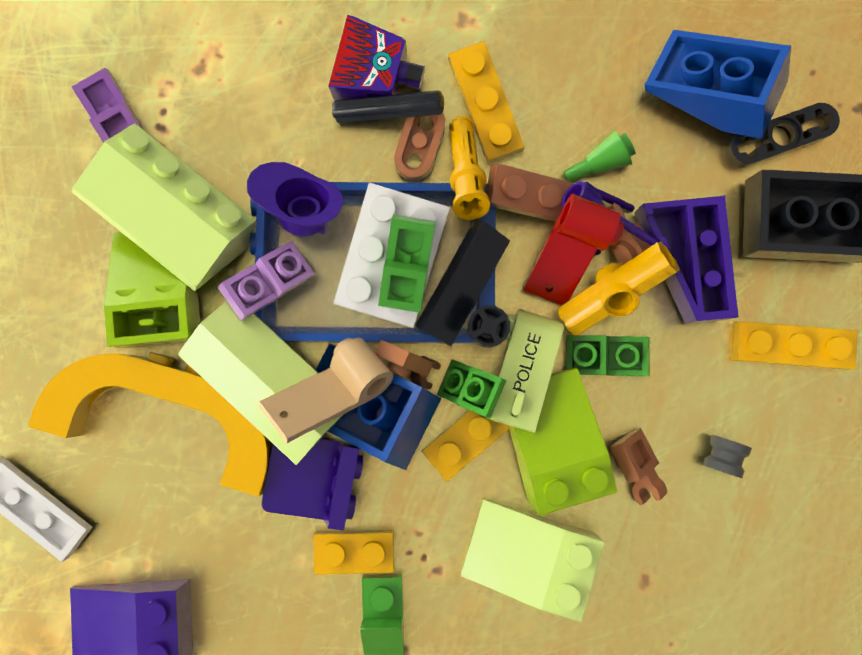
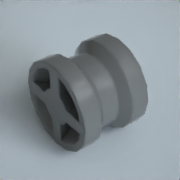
[703,435,752,478]

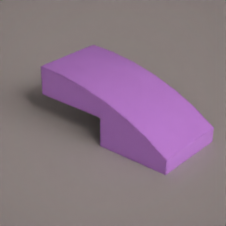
[71,68,142,143]

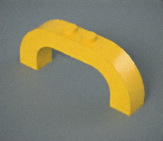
[28,352,272,497]

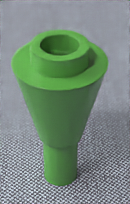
[563,130,636,183]

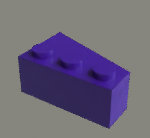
[634,196,739,324]

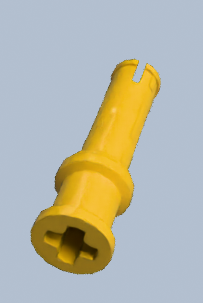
[449,116,490,220]

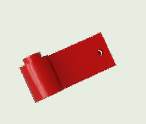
[523,194,624,305]

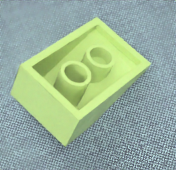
[461,499,604,622]

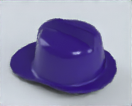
[247,162,343,237]

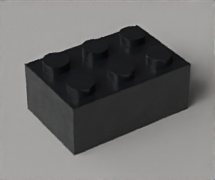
[743,169,862,263]

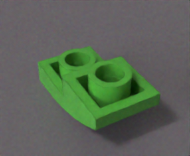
[566,335,650,376]
[437,359,507,419]

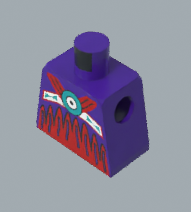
[328,15,425,100]

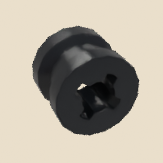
[468,305,510,348]

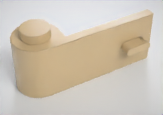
[259,338,393,443]

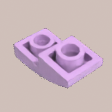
[218,240,315,321]

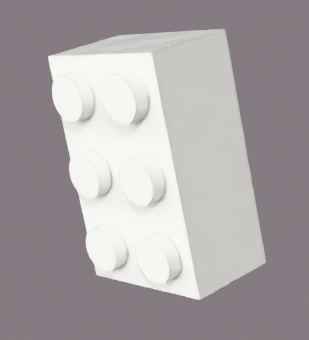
[333,183,450,328]

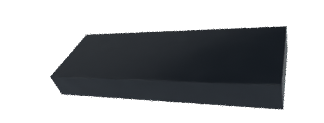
[415,218,510,347]

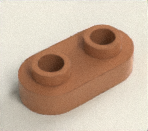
[394,113,445,181]

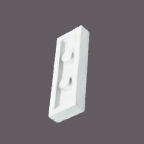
[0,456,93,562]

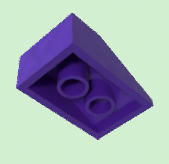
[70,579,193,655]

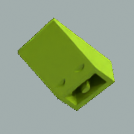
[104,232,200,348]

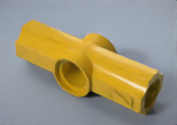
[558,241,680,336]

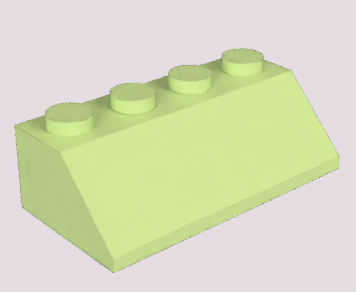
[72,123,256,291]

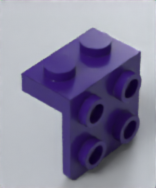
[261,438,363,531]

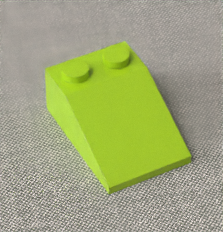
[509,367,617,516]

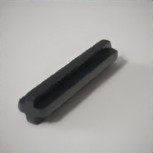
[332,90,444,123]

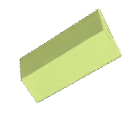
[178,301,344,465]

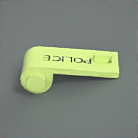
[487,309,564,433]

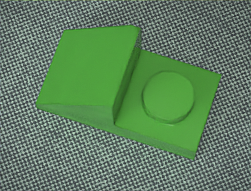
[360,574,404,655]

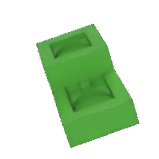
[378,214,436,313]

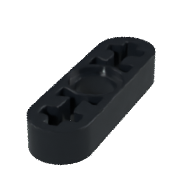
[725,103,840,168]

